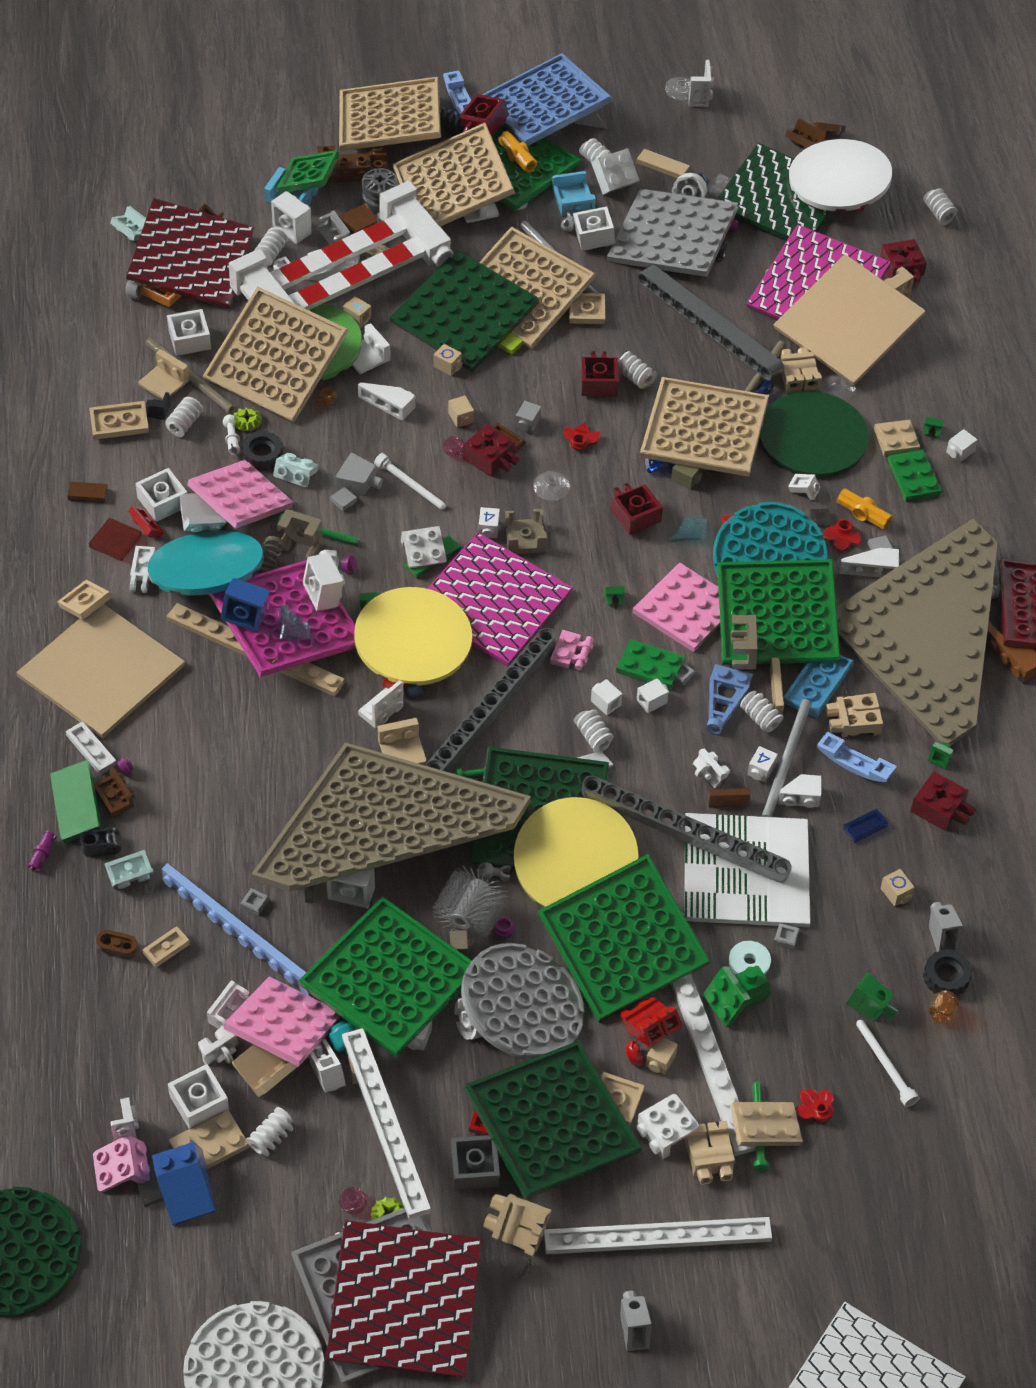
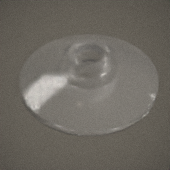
[665,77,691,100]
[820,374,856,401]
[533,471,570,501]

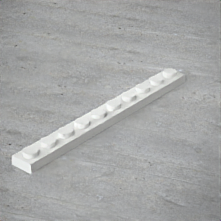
[671,974,756,1156]
[342,1028,431,1220]
[544,1217,772,1254]

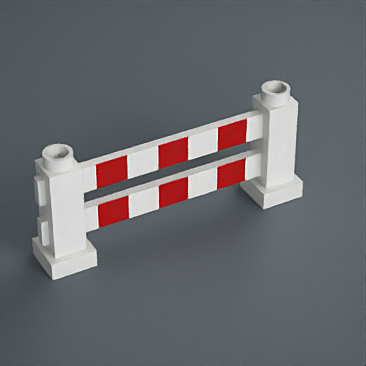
[229,181,454,310]

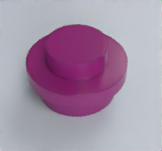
[341,555,357,574]
[117,756,135,776]
[493,917,514,938]

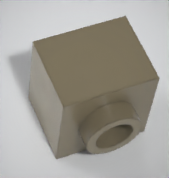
[450,930,472,958]

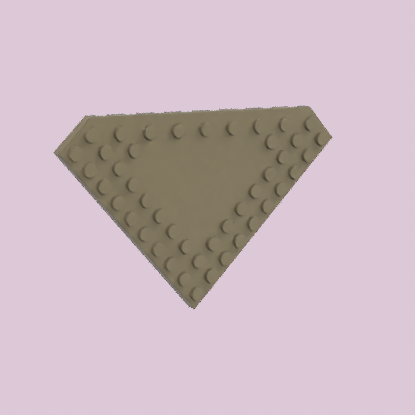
[836,519,998,745]
[251,742,531,892]

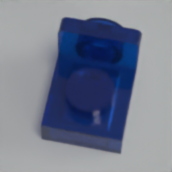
[645,458,675,474]

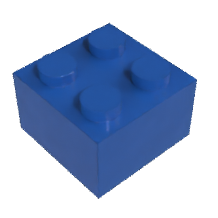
[220,578,270,633]

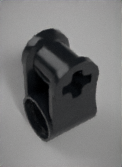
[80,827,122,857]

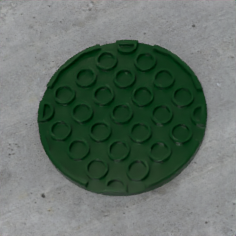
[759,391,869,478]
[0,1187,81,1317]

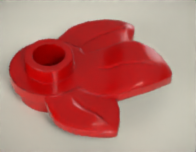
[563,423,600,450]
[823,519,861,551]
[795,1089,834,1123]

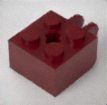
[460,94,509,137]
[880,239,927,283]
[581,351,619,396]
[463,424,519,476]
[610,483,663,535]
[910,771,976,829]

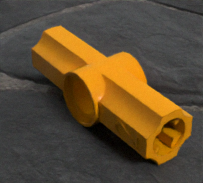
[499,131,537,173]
[837,489,893,529]

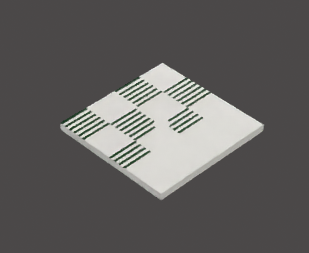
[684,813,810,927]

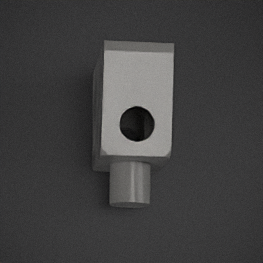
[335,453,383,495]
[929,902,963,952]
[620,1290,651,1352]

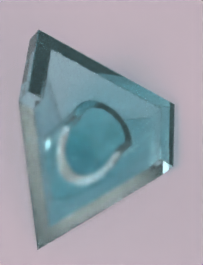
[668,515,707,542]
[277,604,311,640]

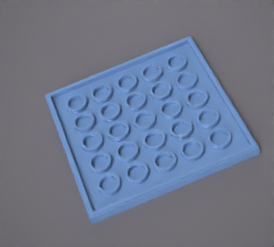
[482,53,613,146]

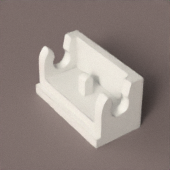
[207,980,249,1029]

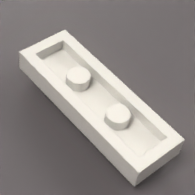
[66,721,117,775]

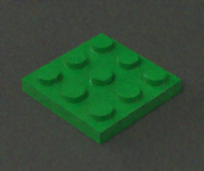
[277,150,340,193]

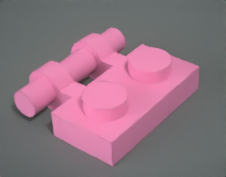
[550,630,594,671]

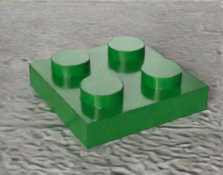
[703,966,751,1027]

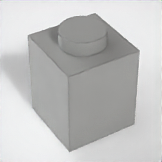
[515,400,541,433]

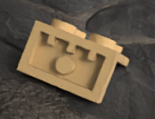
[138,349,189,400]
[378,718,426,765]
[232,1044,297,1097]

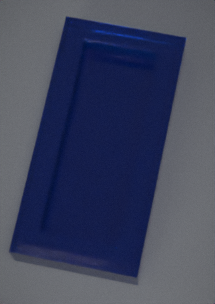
[842,808,888,843]

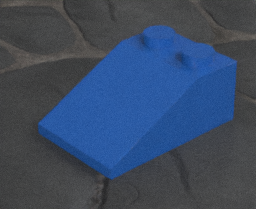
[152,1142,216,1226]

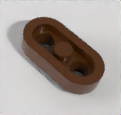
[813,122,846,135]
[96,930,138,957]

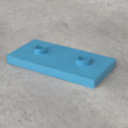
[783,655,854,718]

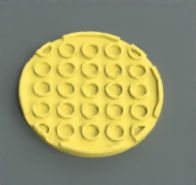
[355,587,472,685]
[514,797,638,907]

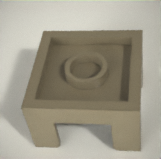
[277,509,323,558]
[505,509,547,554]
[731,615,757,669]

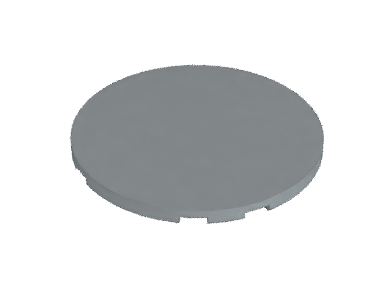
[461,943,584,1059]

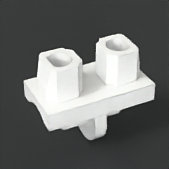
[693,749,730,788]
[198,1026,239,1065]

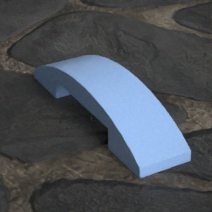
[443,71,471,114]
[817,732,897,782]

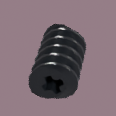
[440,107,464,135]

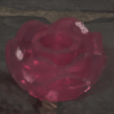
[443,436,465,457]
[339,1187,367,1214]

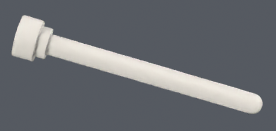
[374,453,446,510]
[856,1020,920,1107]

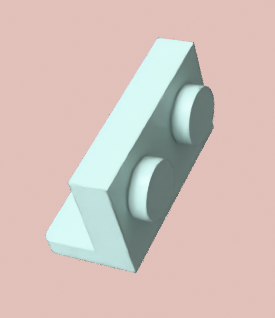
[110,206,146,241]
[273,453,319,487]
[105,850,154,889]

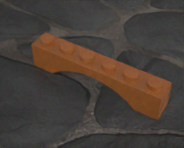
[986,620,1036,683]

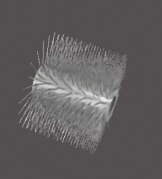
[433,866,508,942]

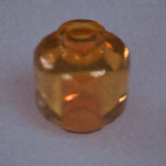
[928,990,959,1024]

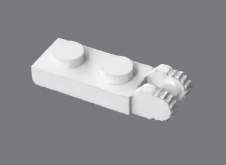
[130,546,155,593]

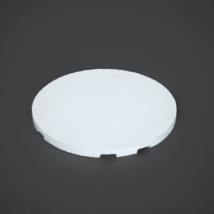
[789,139,892,211]
[183,1301,325,1388]

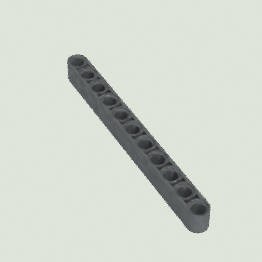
[638,265,784,380]
[426,628,555,773]
[582,776,792,882]

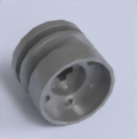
[362,168,398,214]

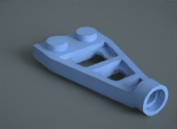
[706,664,753,734]

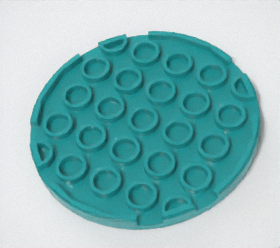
[713,502,828,578]
[147,530,264,595]

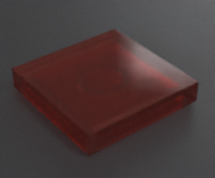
[89,517,142,561]

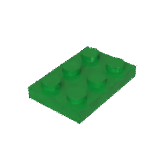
[887,450,942,502]
[616,639,685,690]

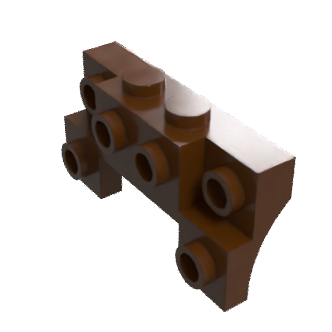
[317,145,387,182]

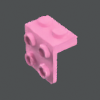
[93,1135,150,1192]

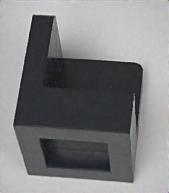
[146,392,171,420]

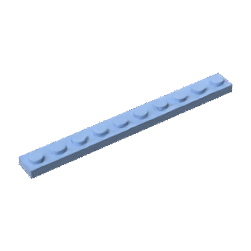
[162,863,317,999]

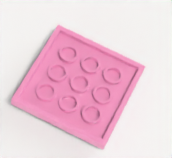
[187,460,293,529]
[632,563,720,652]
[224,976,342,1067]

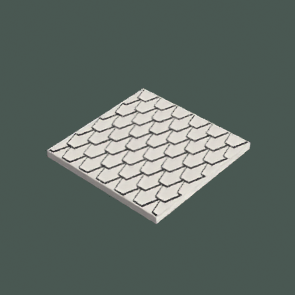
[789,1302,966,1388]

